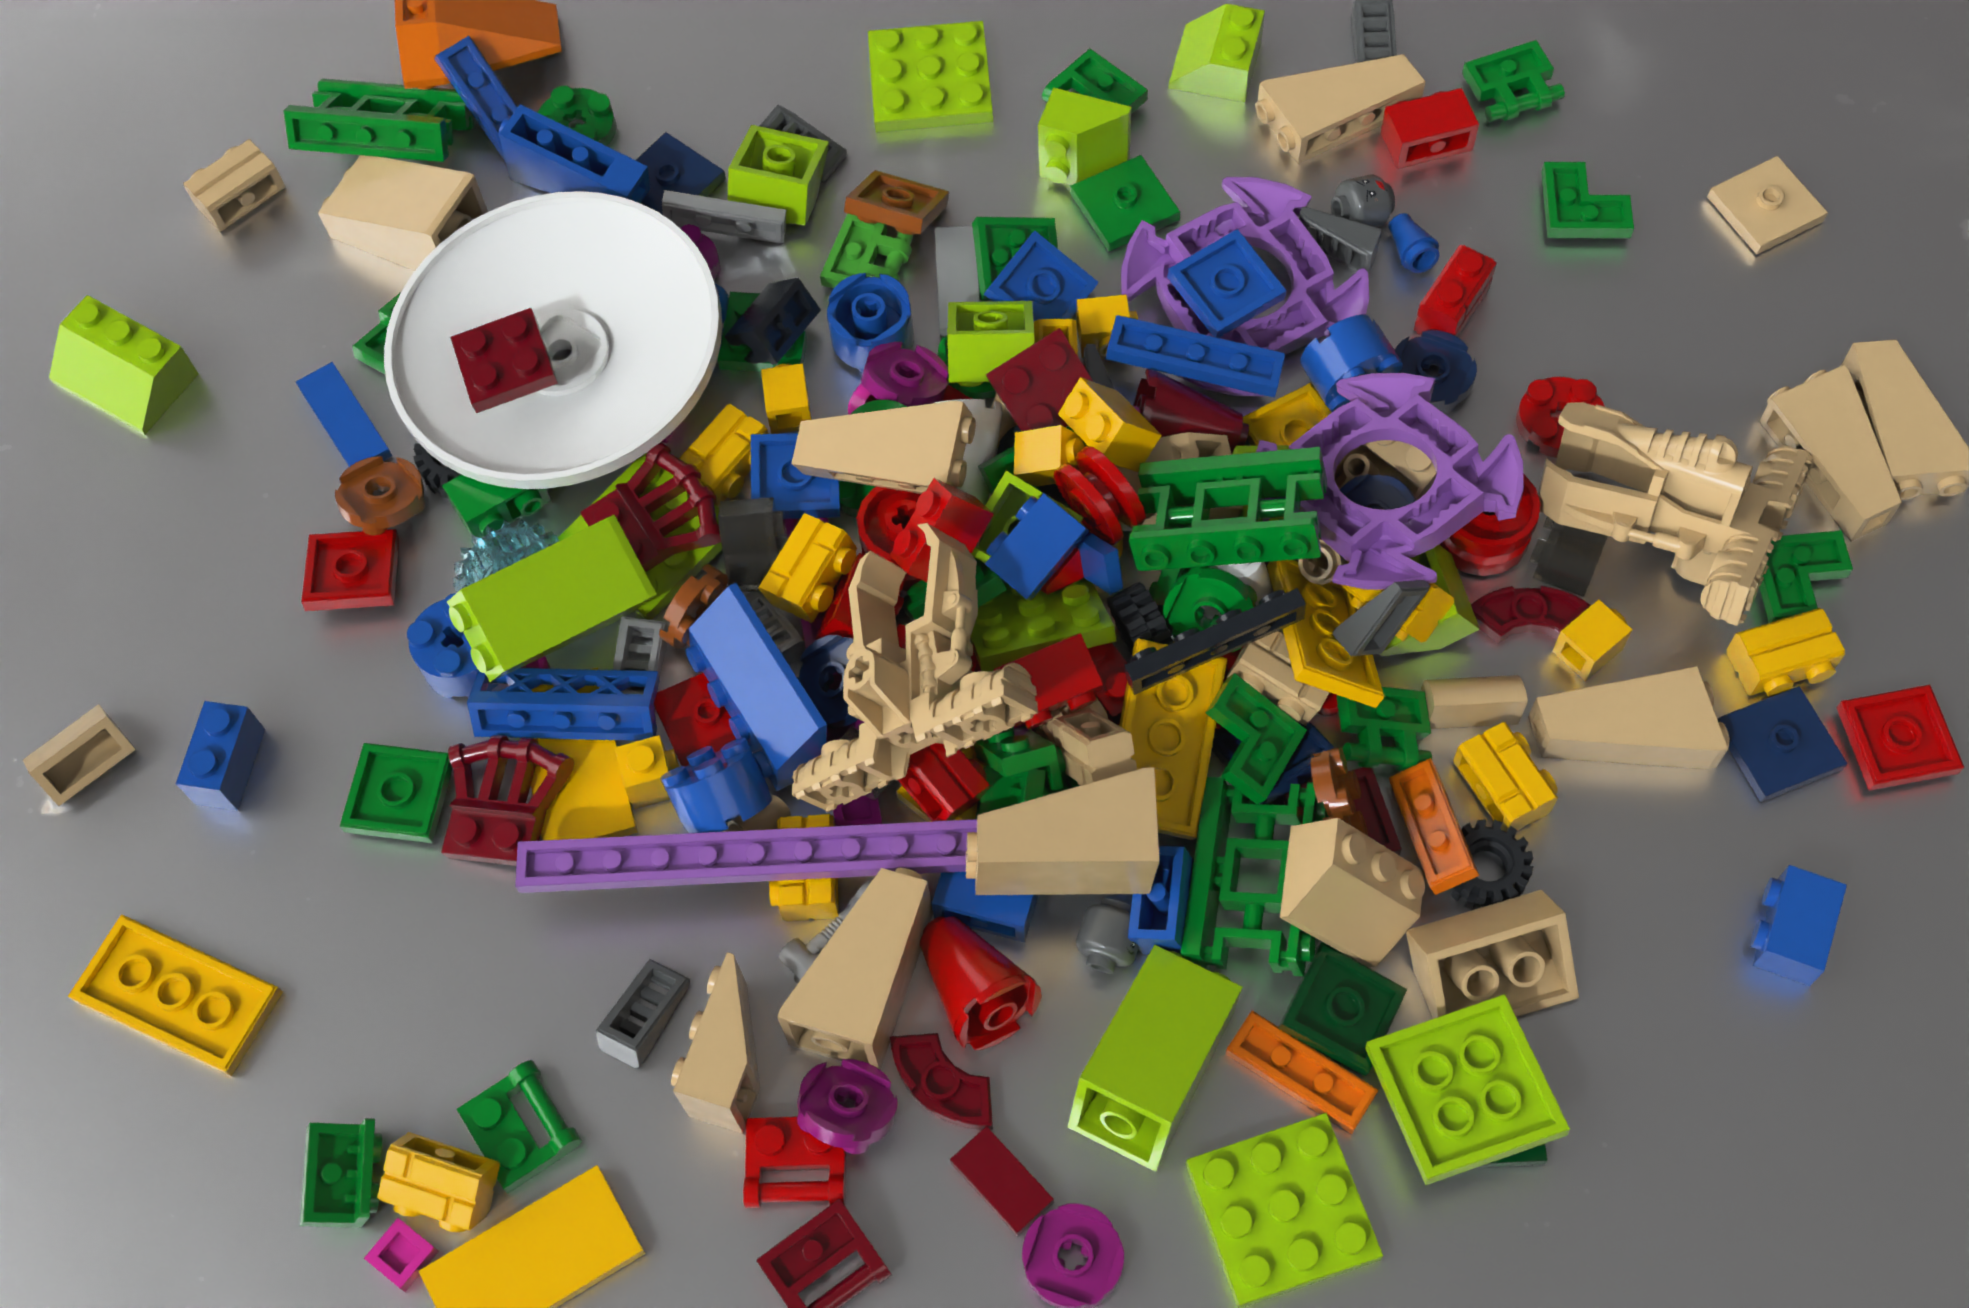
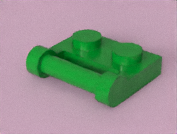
[1042,48,1148,114]
[456,1060,582,1194]

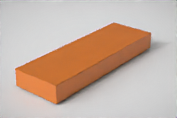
[1388,758,1480,895]
[1225,1010,1379,1135]

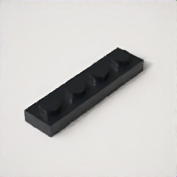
[1124,588,1306,695]

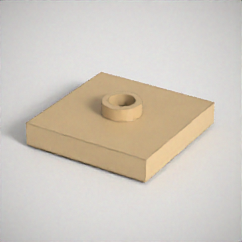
[1707,156,1828,255]

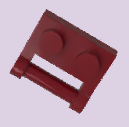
[756,1198,892,1308]

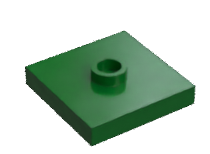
[1070,155,1180,252]
[339,743,453,843]

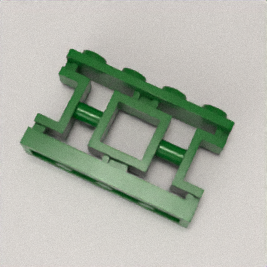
[283,79,475,162]
[1129,447,1327,571]
[1181,777,1329,977]

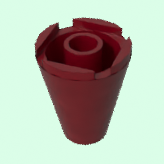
[1133,369,1249,455]

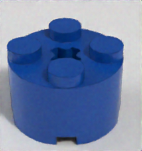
[827,273,914,373]
[1300,314,1403,412]
[407,593,499,699]
[660,737,772,833]

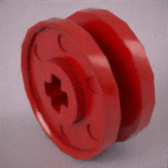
[1053,446,1146,546]

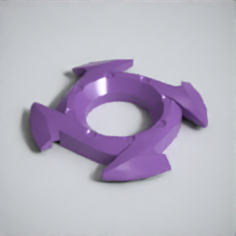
[1121,177,1369,396]
[1256,373,1524,590]

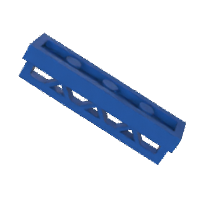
[1106,315,1285,398]
[467,668,660,741]

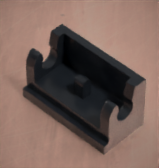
[724,277,821,365]

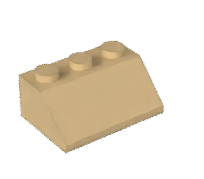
[1280,818,1425,968]
[1406,890,1579,1019]

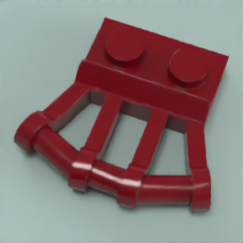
[580,442,724,572]
[441,734,574,866]

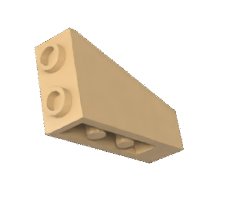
[1255,54,1426,164]
[1841,339,1969,500]
[1759,365,1902,542]
[791,401,976,494]
[1528,666,1729,769]

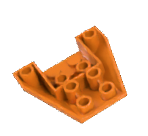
[395,0,562,90]

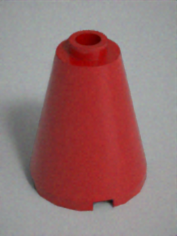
[920,916,1042,1050]

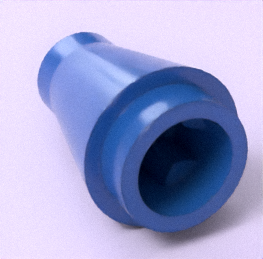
[1388,213,1440,273]

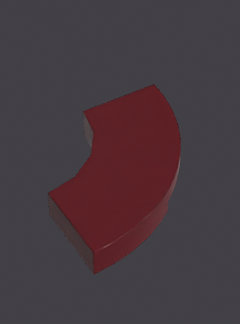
[1471,586,1591,644]
[890,1033,993,1130]

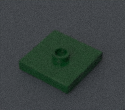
[1278,942,1408,1076]

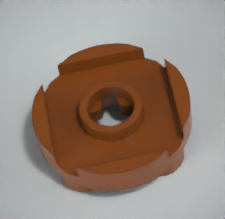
[335,456,426,535]
[659,564,728,649]
[1311,747,1368,836]

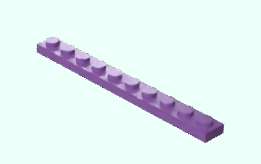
[515,819,977,893]

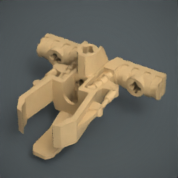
[1538,402,1813,626]
[792,523,1038,812]

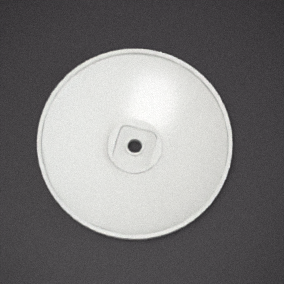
[384,191,722,489]

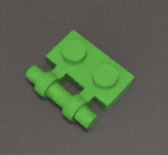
[820,213,914,289]

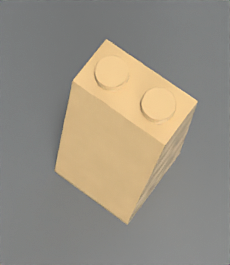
[318,155,488,271]
[966,768,1159,895]
[777,868,933,1070]

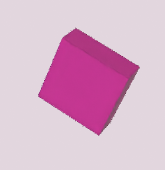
[364,1218,439,1292]

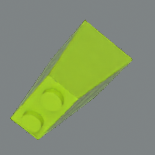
[447,515,657,682]
[1067,944,1243,1172]

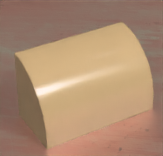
[1421,675,1528,729]
[23,704,136,806]

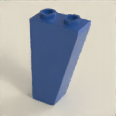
[498,104,650,203]

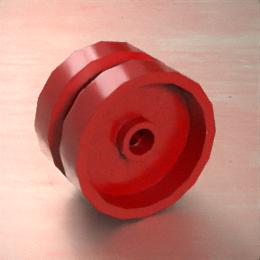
[1439,473,1541,576]
[856,486,921,591]

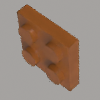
[844,170,950,235]

